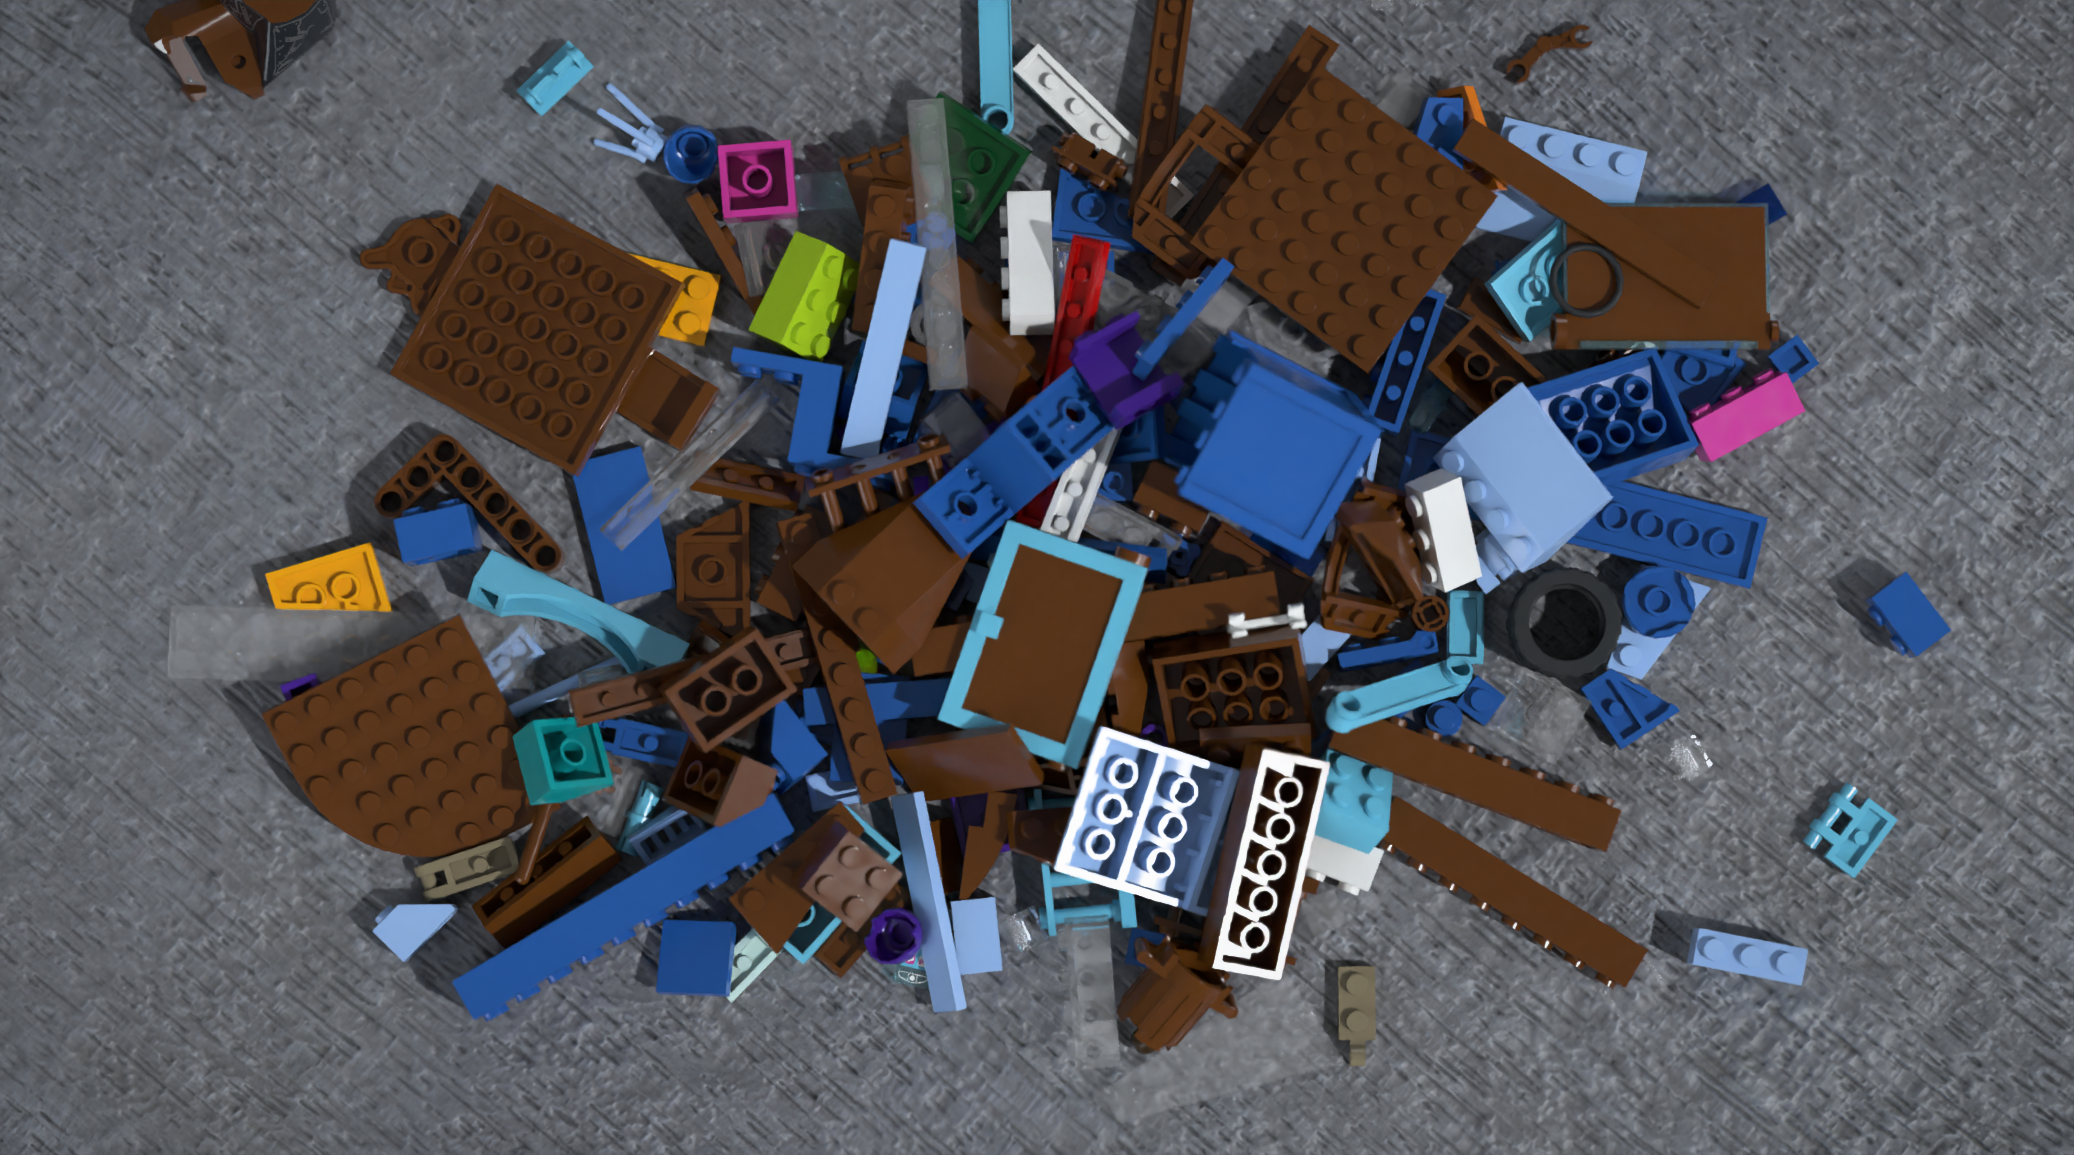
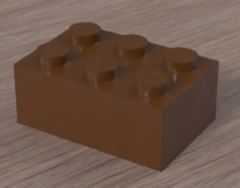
[658,626,797,753]

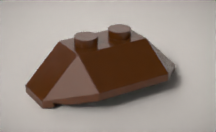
[1334,501,1423,610]

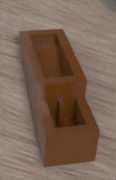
[959,792,1017,900]

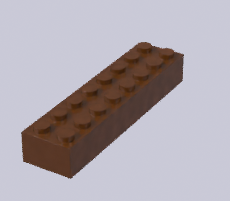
[1323,716,1622,852]

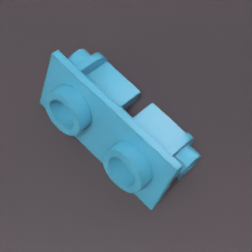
[516,40,594,117]

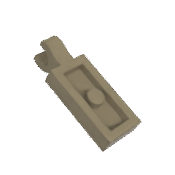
[1337,966,1376,1066]

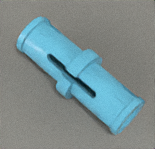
[615,780,664,857]

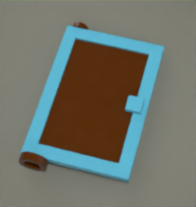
[938,520,1152,773]

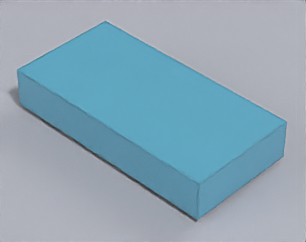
[1446,590,1484,665]

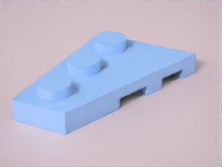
[1605,564,1711,680]

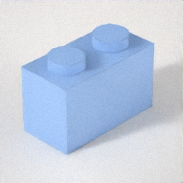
[947,896,1003,975]

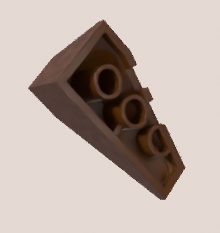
[1107,641,1154,738]

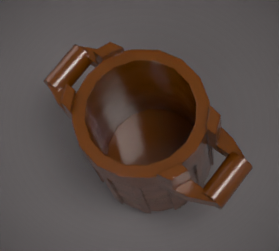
[1116,933,1238,1052]

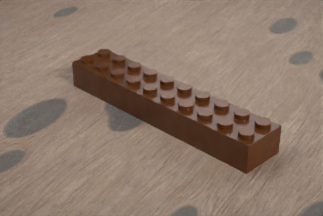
[912,566,1281,678]

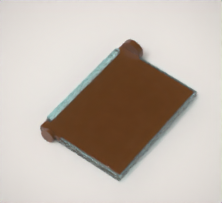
[1549,203,1779,350]

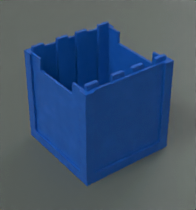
[1161,328,1383,560]

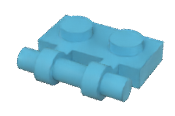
[1803,782,1898,878]

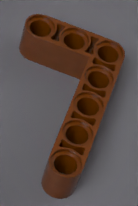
[374,434,565,574]

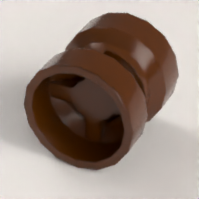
[1410,595,1449,632]

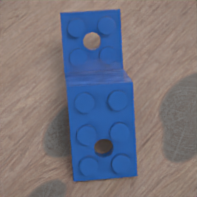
[731,347,895,491]
[914,365,1114,559]

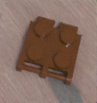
[839,134,932,227]

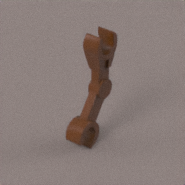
[1505,25,1592,85]

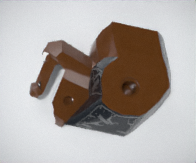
[145,0,336,104]

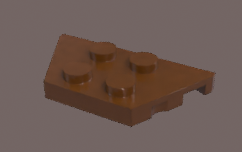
[676,501,751,637]

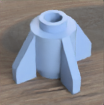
[1475,528,1520,595]

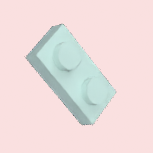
[726,928,784,1003]

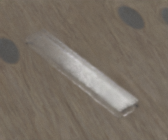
[599,380,780,551]

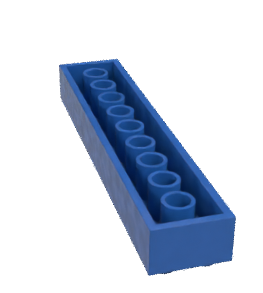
[452,793,799,1022]

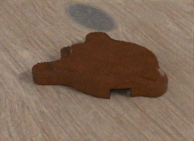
[359,214,462,317]

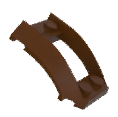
[1132,103,1262,280]
[1320,475,1420,640]

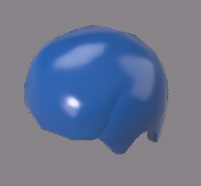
[663,124,719,184]

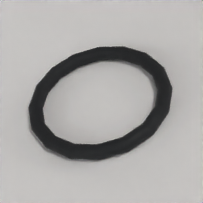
[1549,243,1624,319]

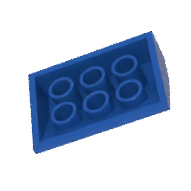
[1527,347,1699,487]

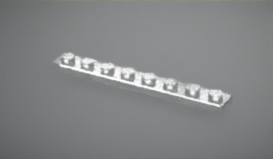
[906,98,968,390]

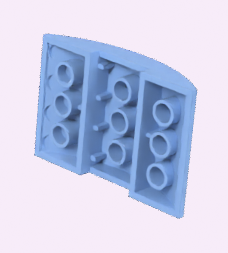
[1053,726,1240,917]

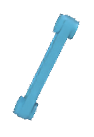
[978,0,1014,135]
[1325,656,1473,733]

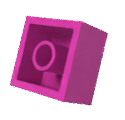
[718,140,799,224]

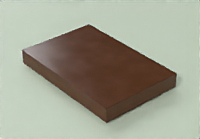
[1186,521,1315,615]

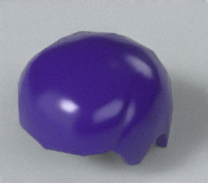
[864,908,923,964]

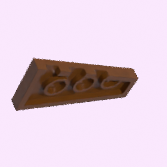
[729,801,865,955]

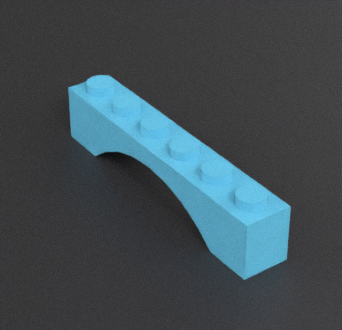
[467,550,690,674]

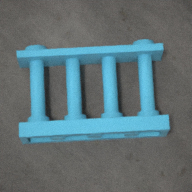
[1027,789,1137,936]

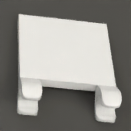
[1225,603,1306,638]

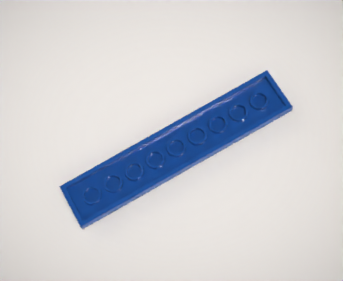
[1397,428,1768,589]

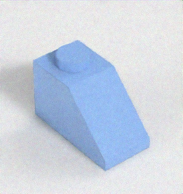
[373,904,460,962]

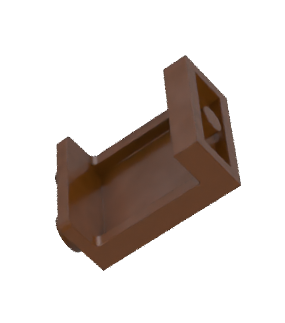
[616,347,721,453]

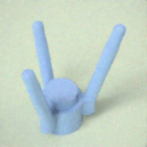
[594,83,668,164]

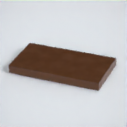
[885,723,1045,802]

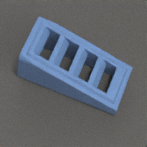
[629,805,710,866]

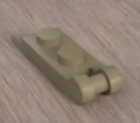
[414,836,520,903]

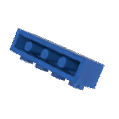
[1362,289,1446,437]

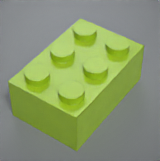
[748,231,860,362]

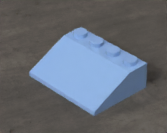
[1475,117,1647,242]
[1433,383,1613,573]

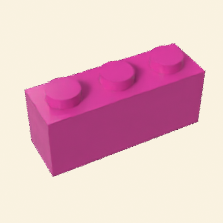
[1688,369,1805,462]

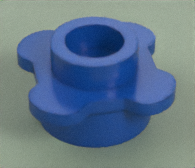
[1166,533,1201,577]

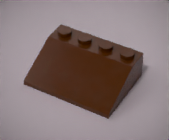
[1152,623,1317,756]

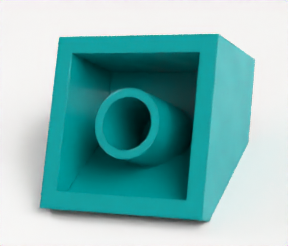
[512,717,614,805]

